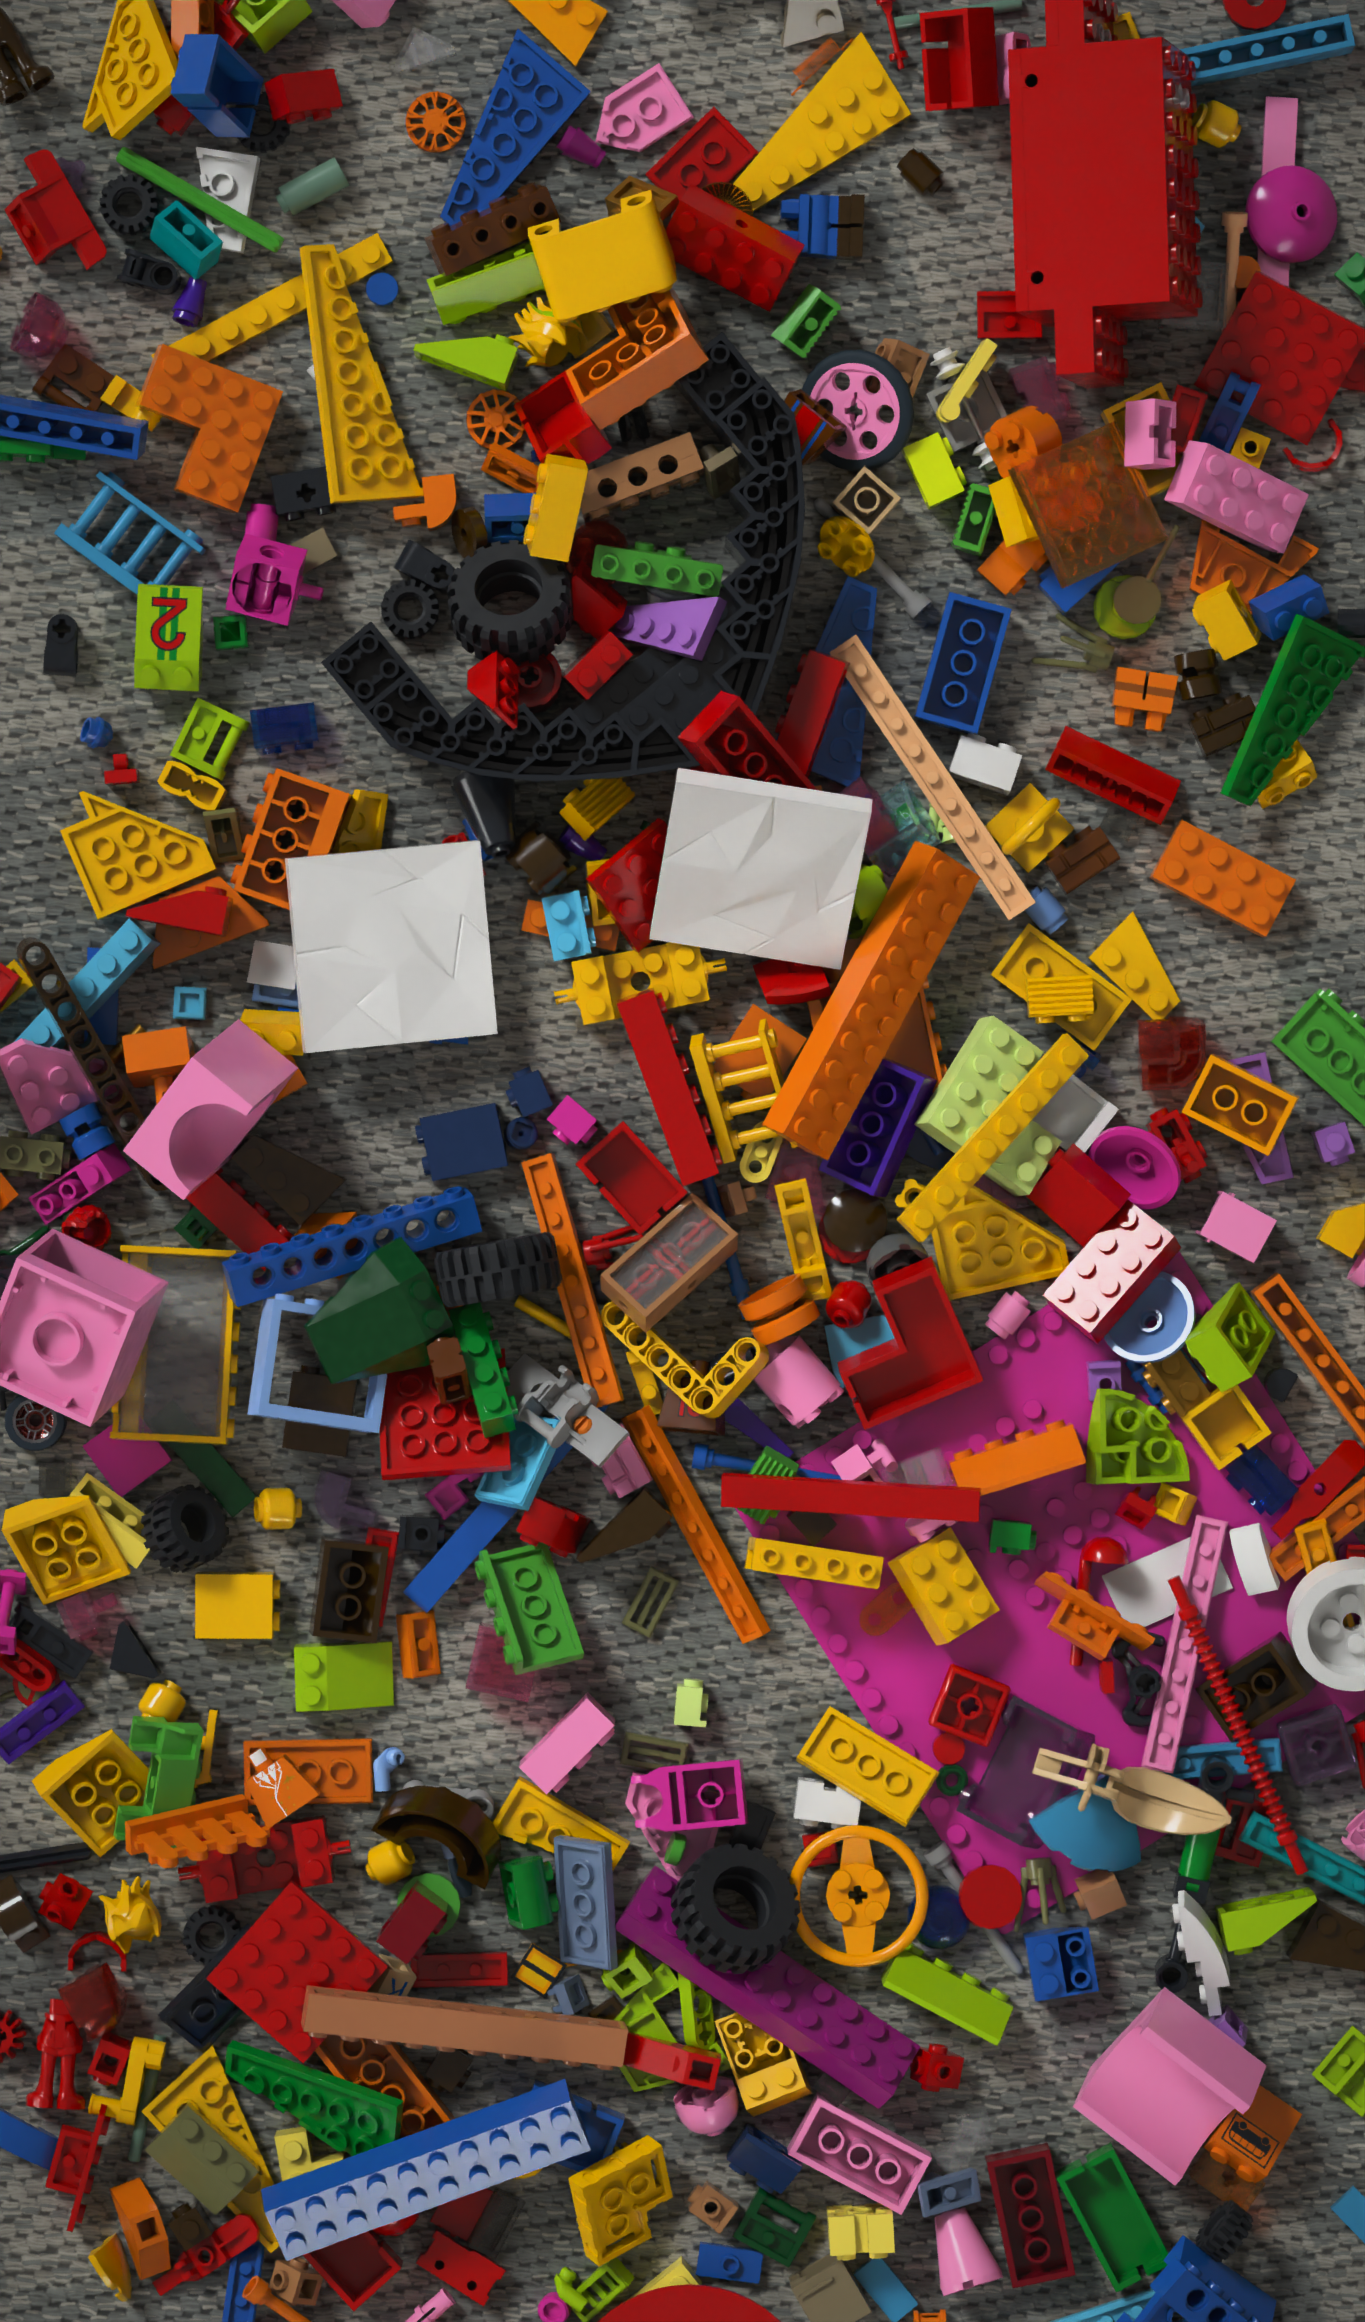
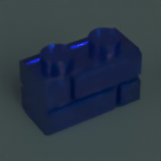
[250,702,320,755]
[1225,1445,1299,1516]

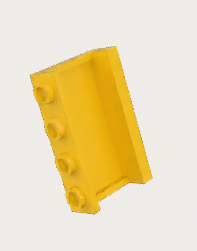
[744,1537,884,1589]

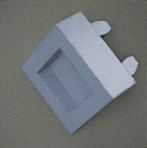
[547,1974,590,2015]

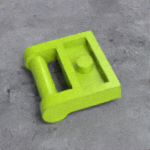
[170,698,250,781]

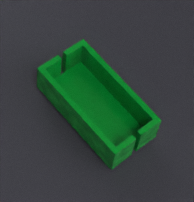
[1055,2142,1169,2293]

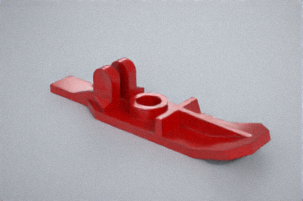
[1271,1440,1365,1540]
[152,2213,260,2296]

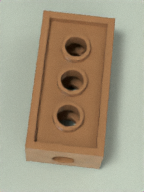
[580,432,704,523]

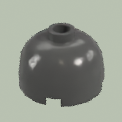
[866,1233,929,1288]

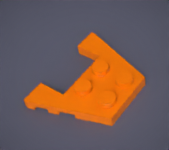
[1189,519,1319,614]

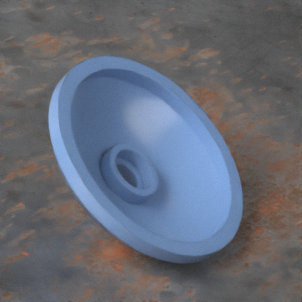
[1104,1271,1195,1364]

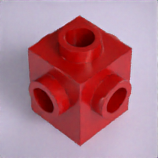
[38,1873,93,1931]
[910,2043,964,2092]

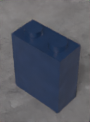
[415,1103,509,1181]

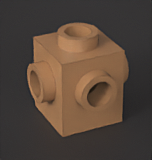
[269,2257,323,2306]

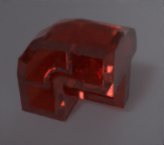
[1137,1016,1206,1091]
[58,1962,128,2043]

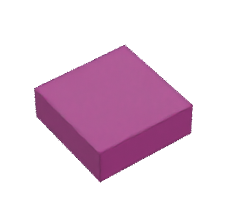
[425,1476,470,1520]

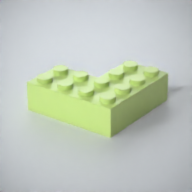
[914,1015,1062,1197]

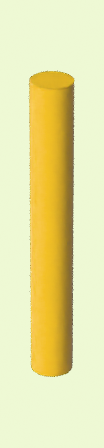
[514,1295,571,1339]

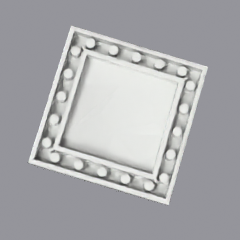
[649,768,873,970]
[285,840,498,1053]

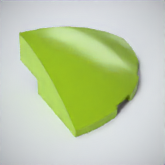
[1086,1388,1190,1485]

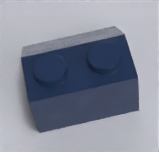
[727,2122,802,2194]

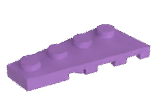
[1202,1052,1294,1184]

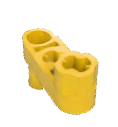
[88,2036,166,2126]

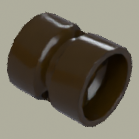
[1174,649,1223,701]

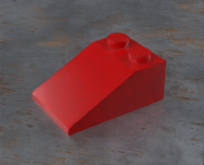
[126,886,233,937]

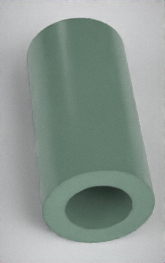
[275,157,350,216]

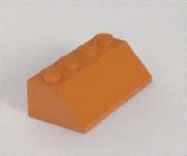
[948,1419,1086,1496]

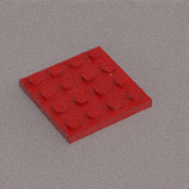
[1194,270,1365,445]
[380,1348,512,1480]
[206,1880,389,2064]

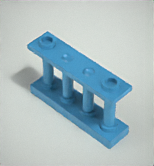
[54,471,206,595]

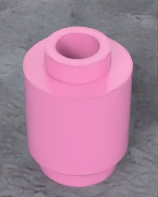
[985,1291,1031,1340]

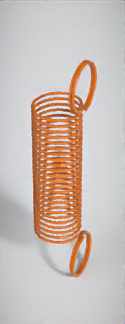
[791,37,854,96]

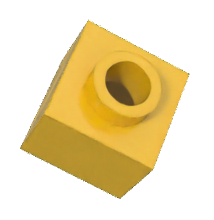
[1229,427,1271,469]

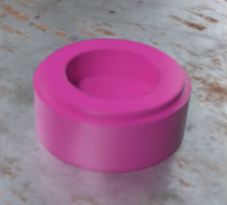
[538,2292,571,2322]

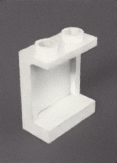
[1032,1075,1119,1153]

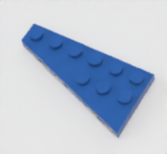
[440,29,591,226]
[776,576,877,792]

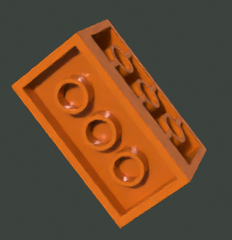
[230,768,352,911]

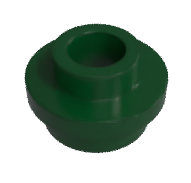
[936,1764,968,1796]

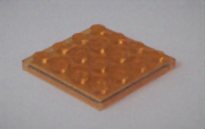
[1008,421,1169,589]

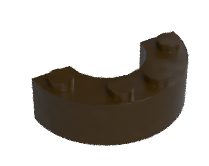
[371,1786,501,1890]

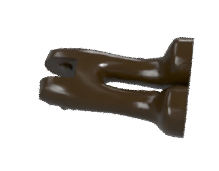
[0,7,55,106]

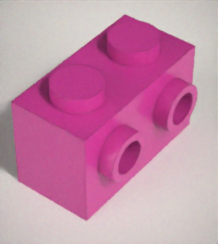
[547,1095,598,1145]

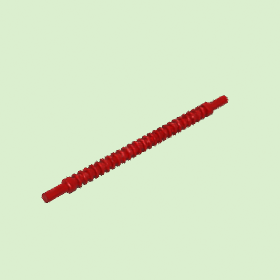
[1167,1575,1308,1875]

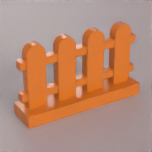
[125,1794,270,1868]

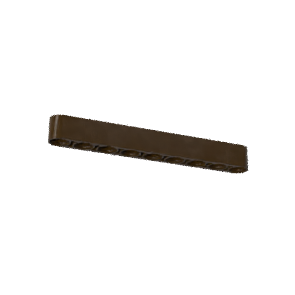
[16,937,168,1191]

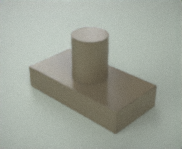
[698,444,740,500]

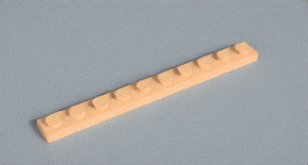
[829,635,1036,920]

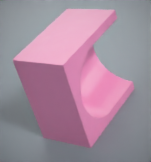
[123,1019,298,1200]

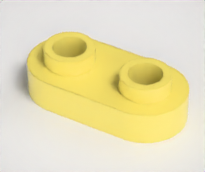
[739,1121,783,1183]

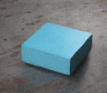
[173,986,207,1020]

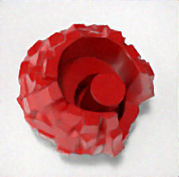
[61,1205,112,1251]

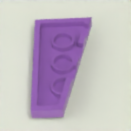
[612,597,727,661]

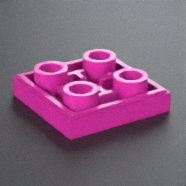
[82,1416,173,1497]

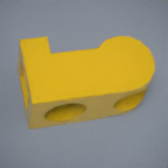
[100,375,162,432]

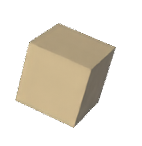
[831,466,901,536]

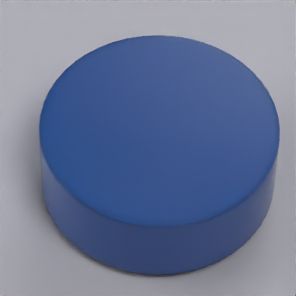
[366,273,399,306]

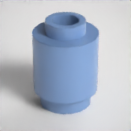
[1024,886,1068,935]

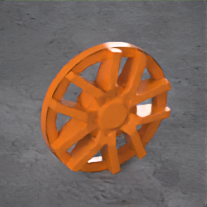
[466,389,525,449]

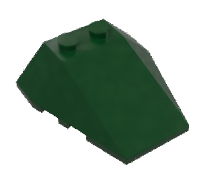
[304,1237,454,1384]

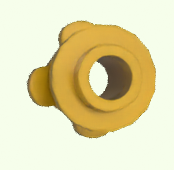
[895,1179,926,1210]

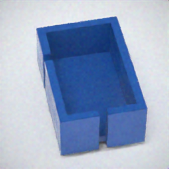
[170,34,264,138]
[531,2079,625,2172]

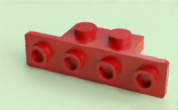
[45,2104,111,2232]

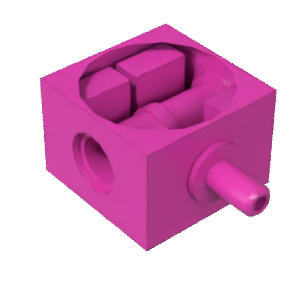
[225,533,324,626]

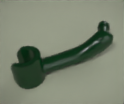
[0,1225,50,1256]

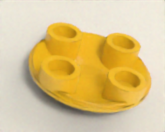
[817,516,875,577]

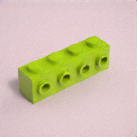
[426,241,545,325]

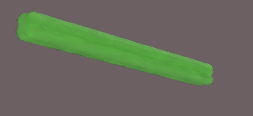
[116,147,284,253]

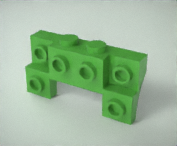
[113,1716,204,1848]

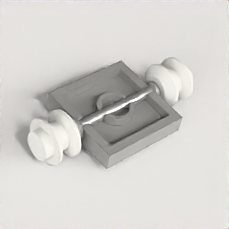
[926,347,1007,472]

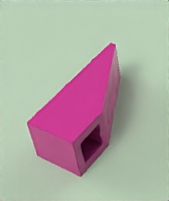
[28,1143,131,1225]

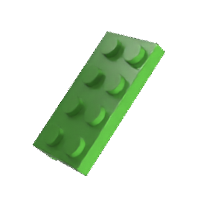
[1270,988,1365,1127]
[475,1542,584,1675]

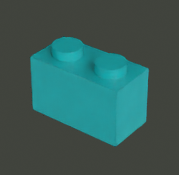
[150,200,223,280]

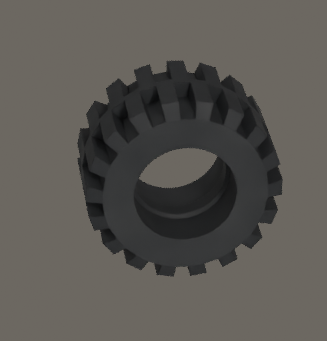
[141,1484,229,1573]

